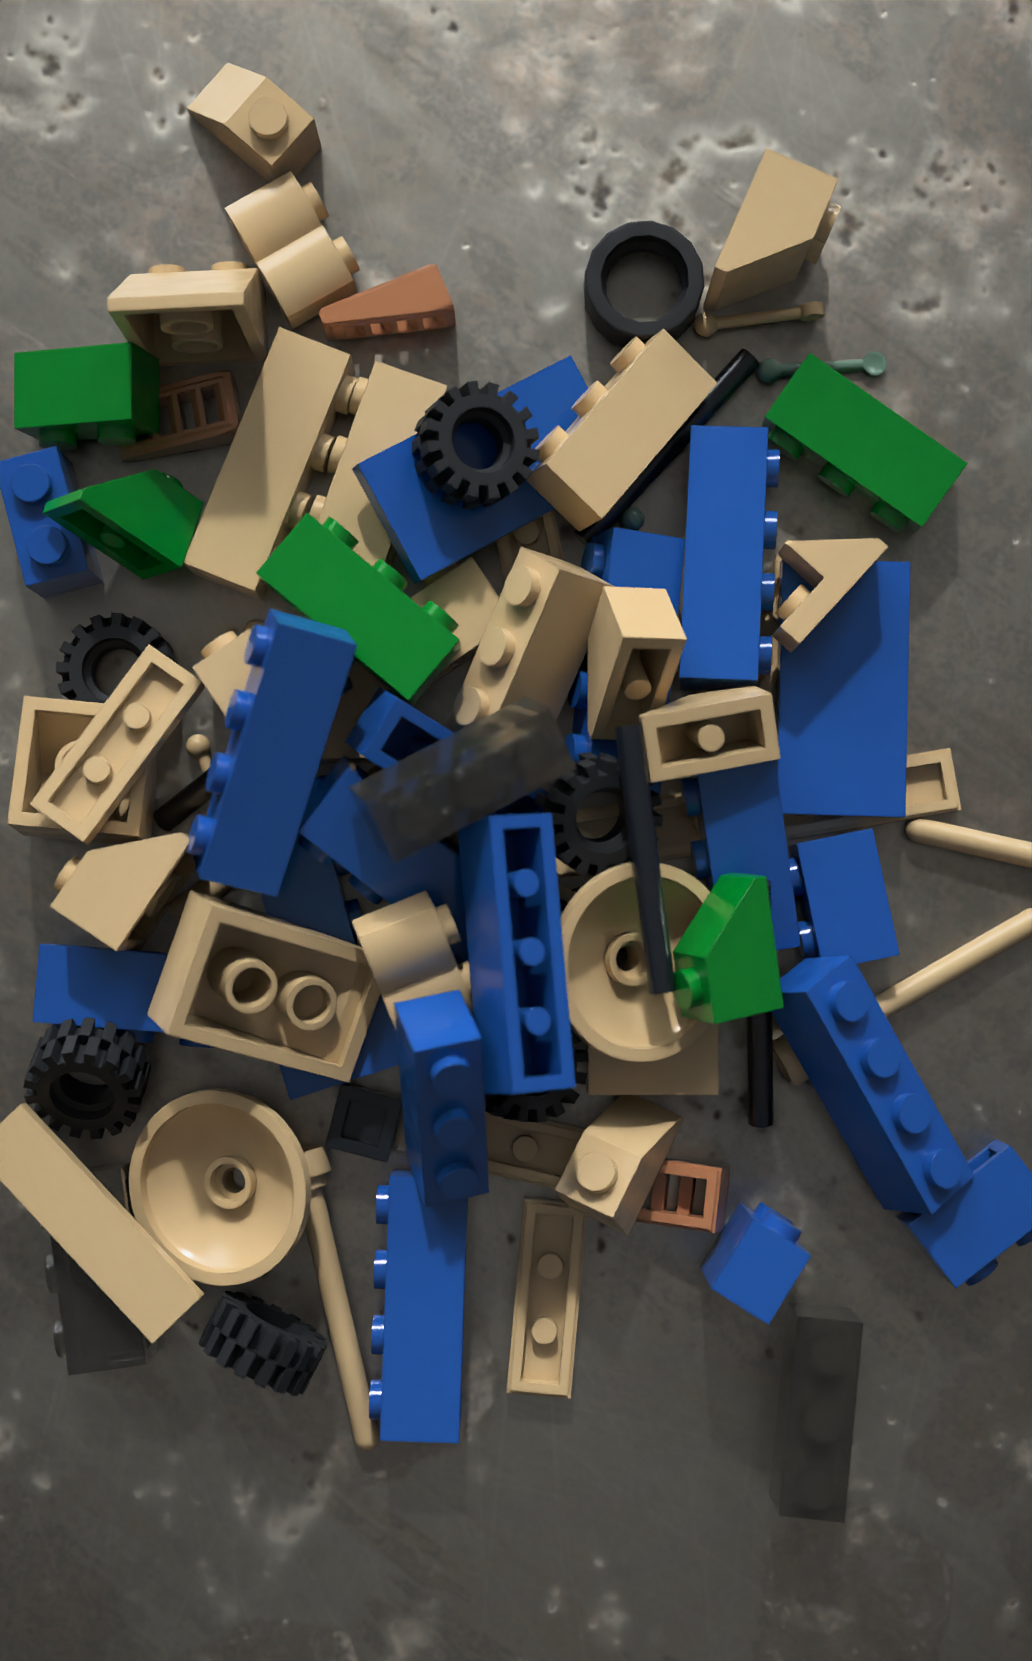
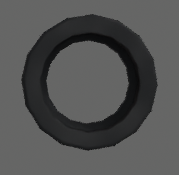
[583,220,705,348]

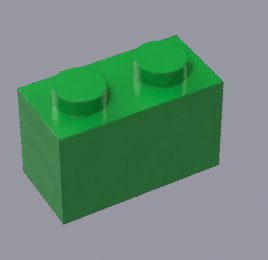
[14,342,159,450]

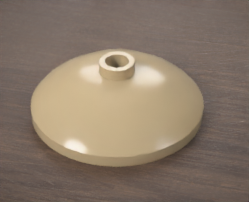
[561,862,711,1062]
[129,1089,311,1286]

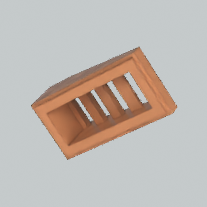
[318,263,456,341]
[119,370,242,463]
[635,1158,730,1233]

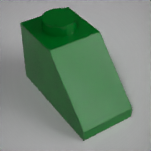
[43,469,204,580]
[673,872,784,1024]

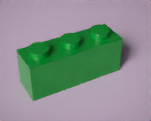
[762,353,968,533]
[256,512,461,707]

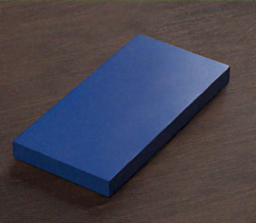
[352,355,588,584]
[776,560,910,818]

